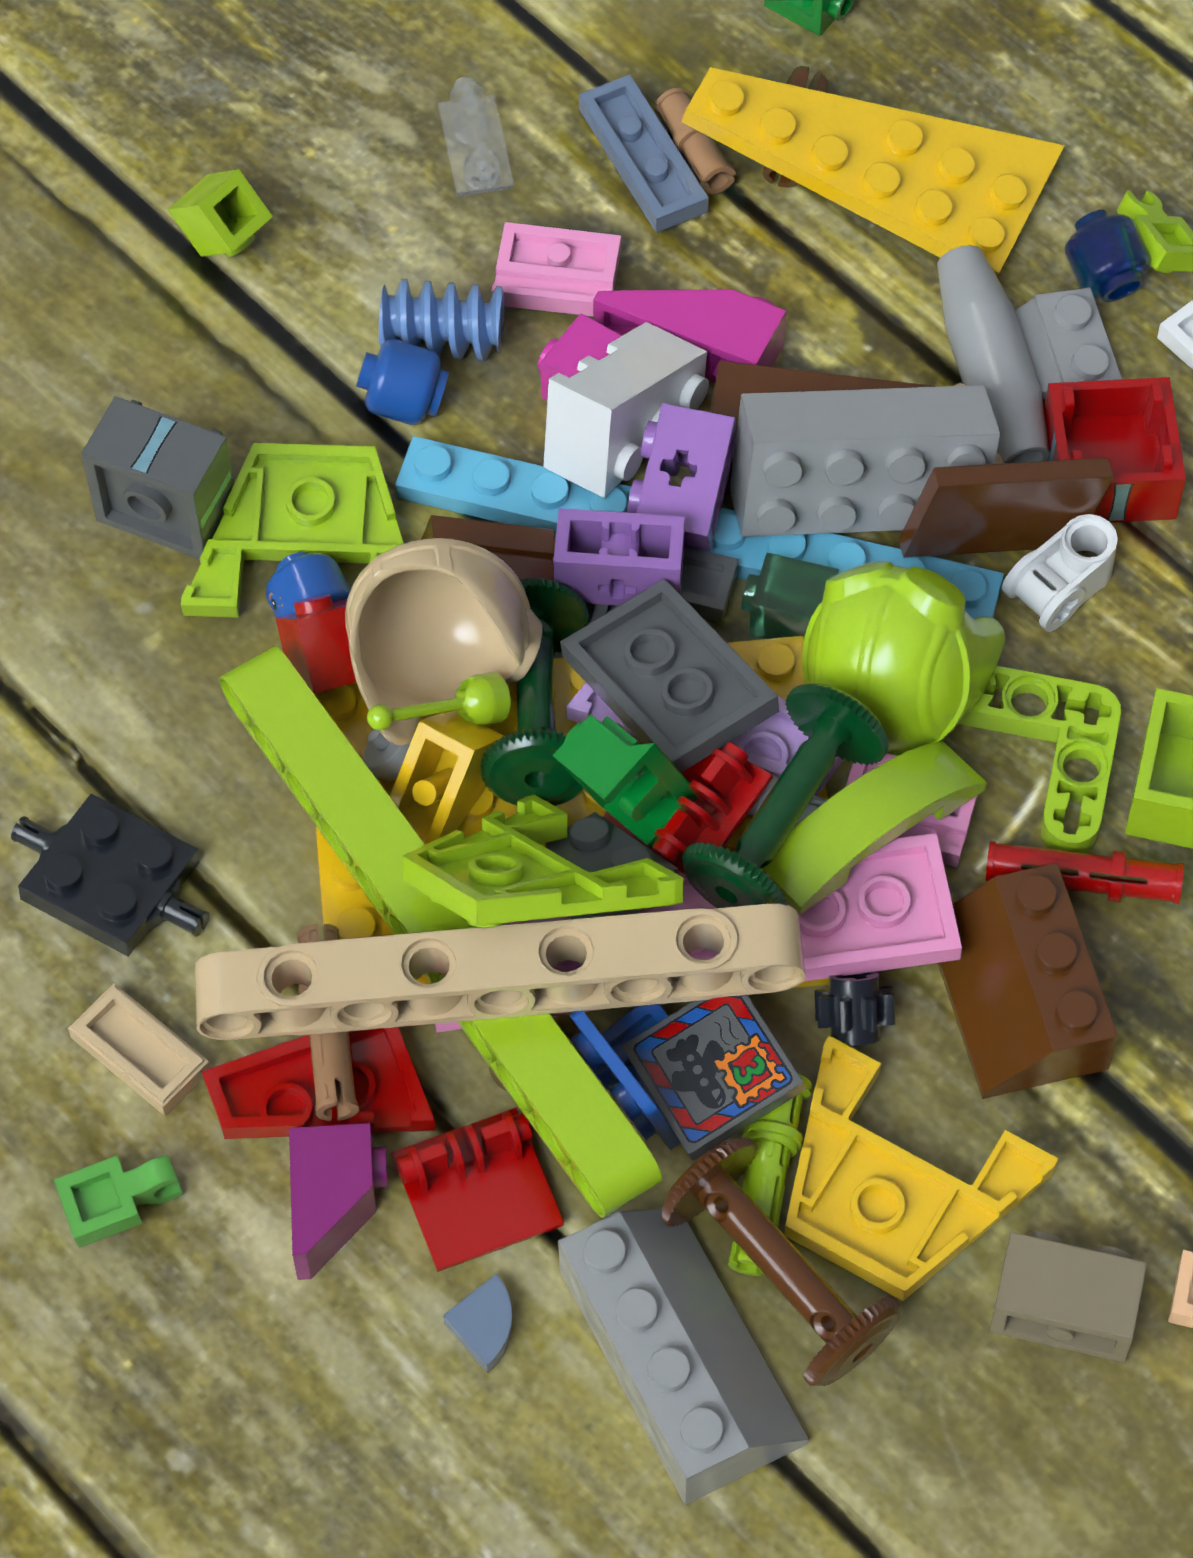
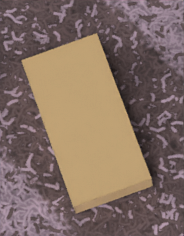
[68,983,210,1116]

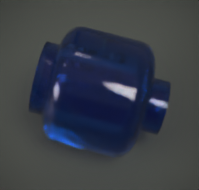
[1064,210,1152,302]

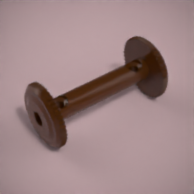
[662,1138,900,1386]

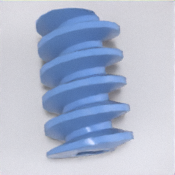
[379,278,505,361]

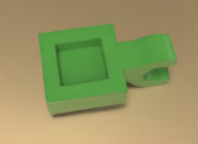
[54,1155,183,1248]

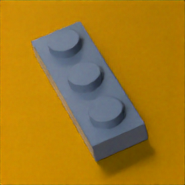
[579,74,709,233]

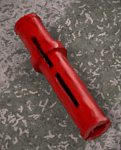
[985,841,1184,904]

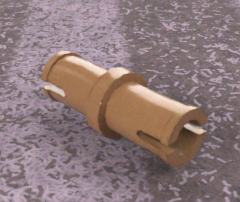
[655,88,736,194]

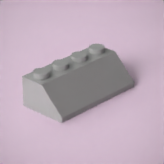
[558,1209,809,1505]

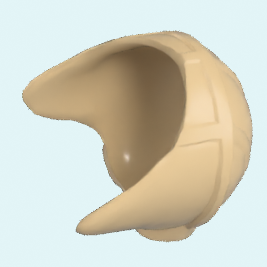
[345,538,542,745]

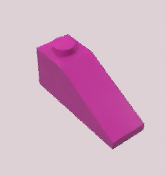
[593,289,787,383]

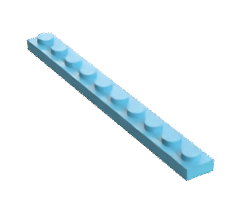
[395,436,1004,619]

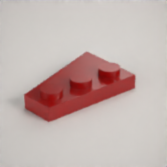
[202,1027,436,1139]

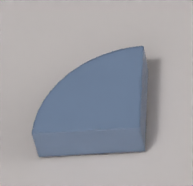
[443,1274,512,1373]

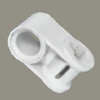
[1002,514,1118,632]

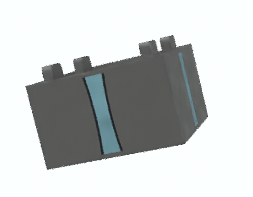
[81,396,234,559]

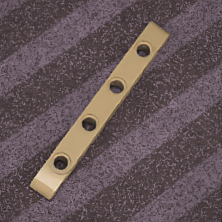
[195,904,806,1040]

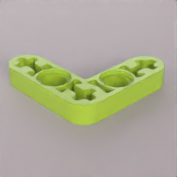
[959,666,1121,853]

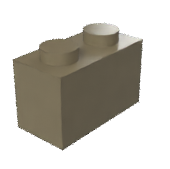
[989,1231,1147,1363]

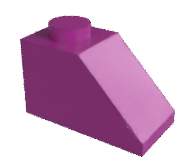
[289,1123,388,1280]

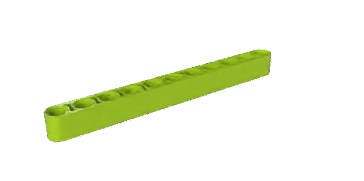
[219,646,662,1218]

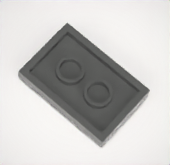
[560,579,779,773]

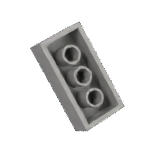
[729,385,1000,537]

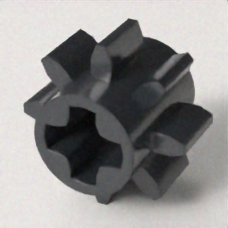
[815,972,896,1046]

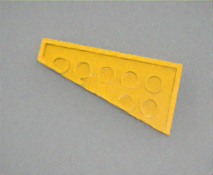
[681,67,1065,276]

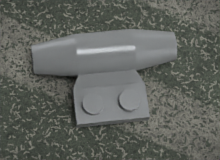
[937,245,1122,463]

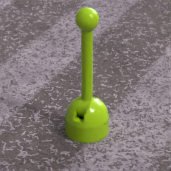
[367,672,511,731]

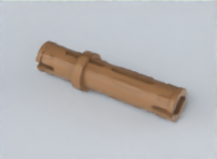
[297,924,359,1121]

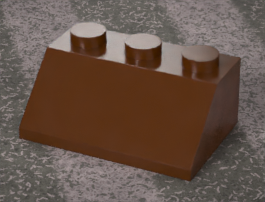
[938,863,1118,1099]

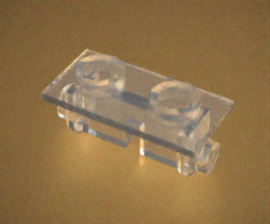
[438,76,514,197]

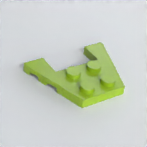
[181,443,404,618]
[402,795,684,928]

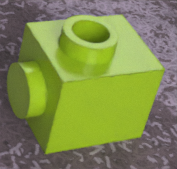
[167,169,273,257]

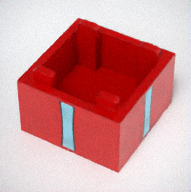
[1044,377,1186,523]

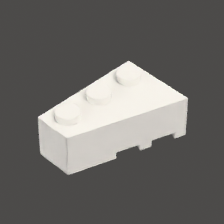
[544,322,709,498]

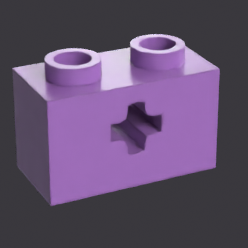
[627,403,737,551]
[553,508,685,606]

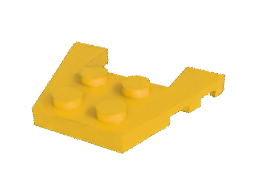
[784,1036,1059,1301]

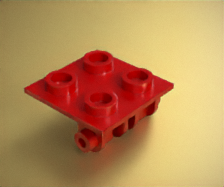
[603,742,774,875]
[391,1108,564,1272]

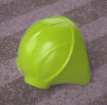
[802,561,1005,756]

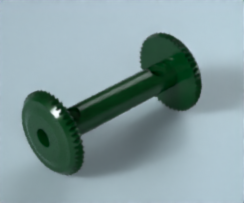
[481,578,589,806]
[682,684,889,908]

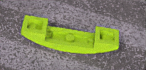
[762,741,987,915]

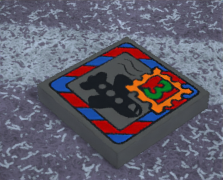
[621,995,807,1161]

